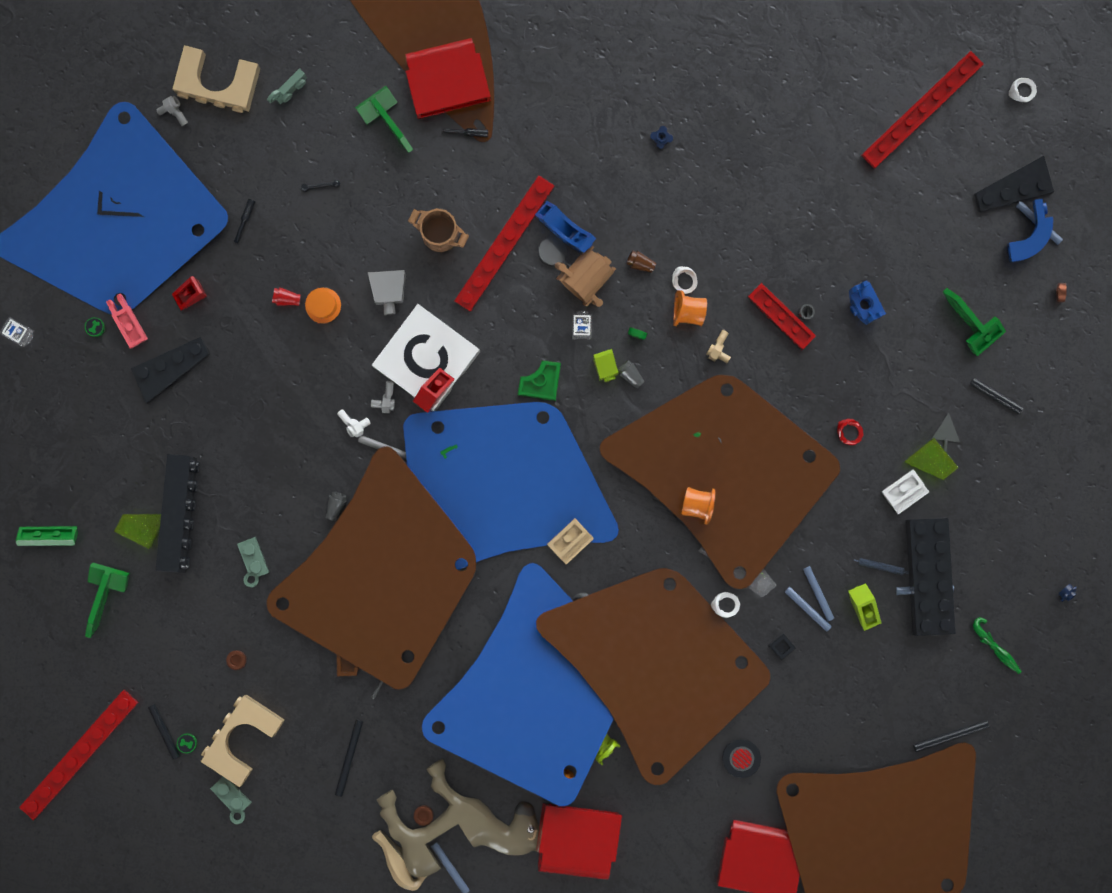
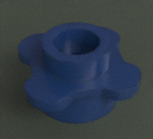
[650,126,673,148]
[1059,584,1077,602]

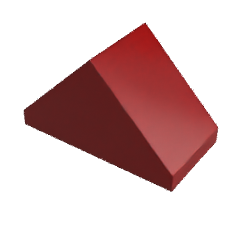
[172,276,207,310]

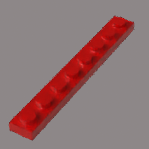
[861,51,984,169]
[454,176,555,312]
[19,690,139,820]

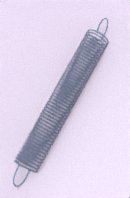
[854,558,909,575]

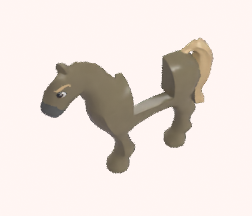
[372,759,539,891]

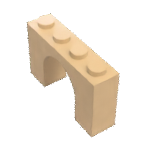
[173,45,260,113]
[201,695,285,787]

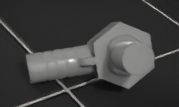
[156,96,188,126]
[371,381,395,413]

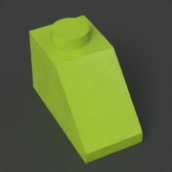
[593,349,618,382]
[848,583,881,631]

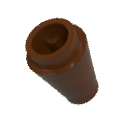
[626,250,656,273]

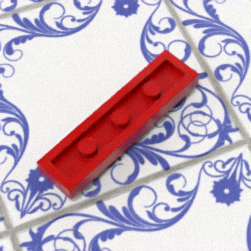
[748,283,816,350]

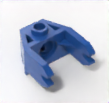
[849,280,886,325]

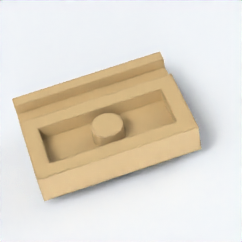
[547,518,594,564]

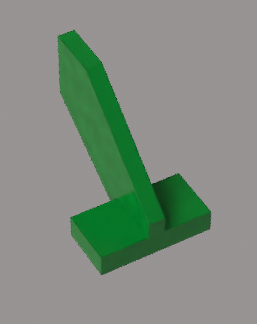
[355,86,413,153]
[943,288,1006,356]
[85,562,129,638]

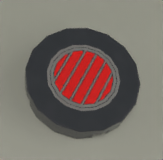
[722,739,761,778]

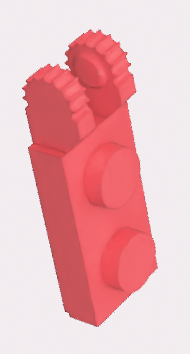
[106,293,148,349]

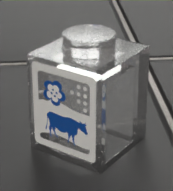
[572,311,592,340]
[0,317,34,347]

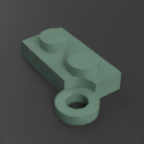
[267,68,307,105]
[237,537,270,587]
[210,777,252,824]

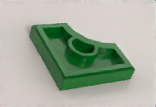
[518,360,561,401]

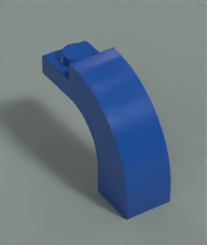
[1007,199,1053,263]
[535,201,596,253]

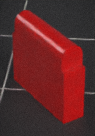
[405,38,491,119]
[536,803,622,880]
[717,820,800,893]

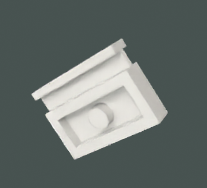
[881,469,929,514]

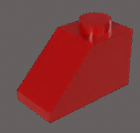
[413,368,455,413]

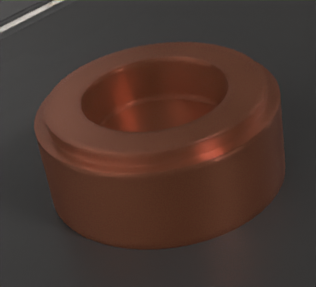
[1056,283,1067,302]
[226,650,247,670]
[414,805,433,826]

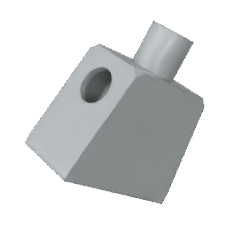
[368,270,406,315]

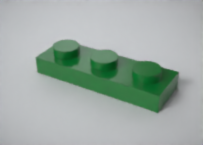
[16,526,78,546]

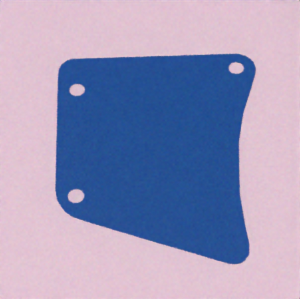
[0,102,228,314]
[403,402,619,570]
[422,563,614,806]

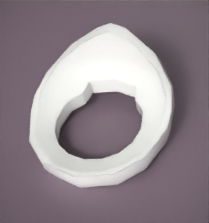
[1009,78,1037,102]
[672,266,698,294]
[711,592,740,618]

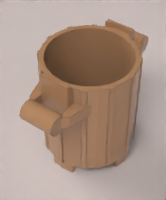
[408,208,469,252]
[555,246,616,307]

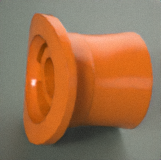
[305,287,341,323]
[673,290,707,326]
[682,487,715,525]

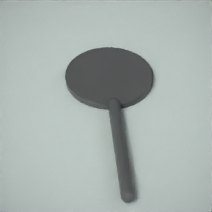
[538,238,571,268]

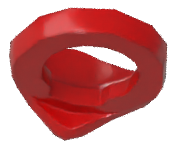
[837,419,863,445]

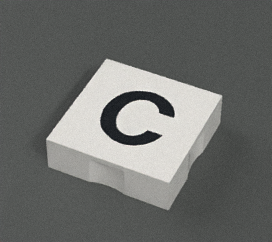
[372,304,480,411]

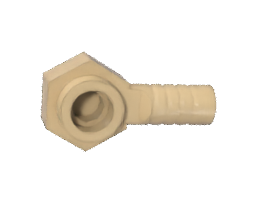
[706,330,731,363]

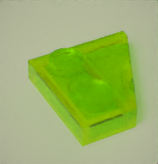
[905,438,958,480]
[114,514,161,549]

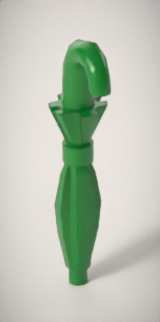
[973,617,1022,674]

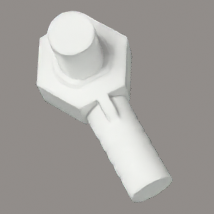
[337,410,371,438]

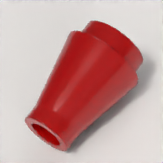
[272,287,301,306]

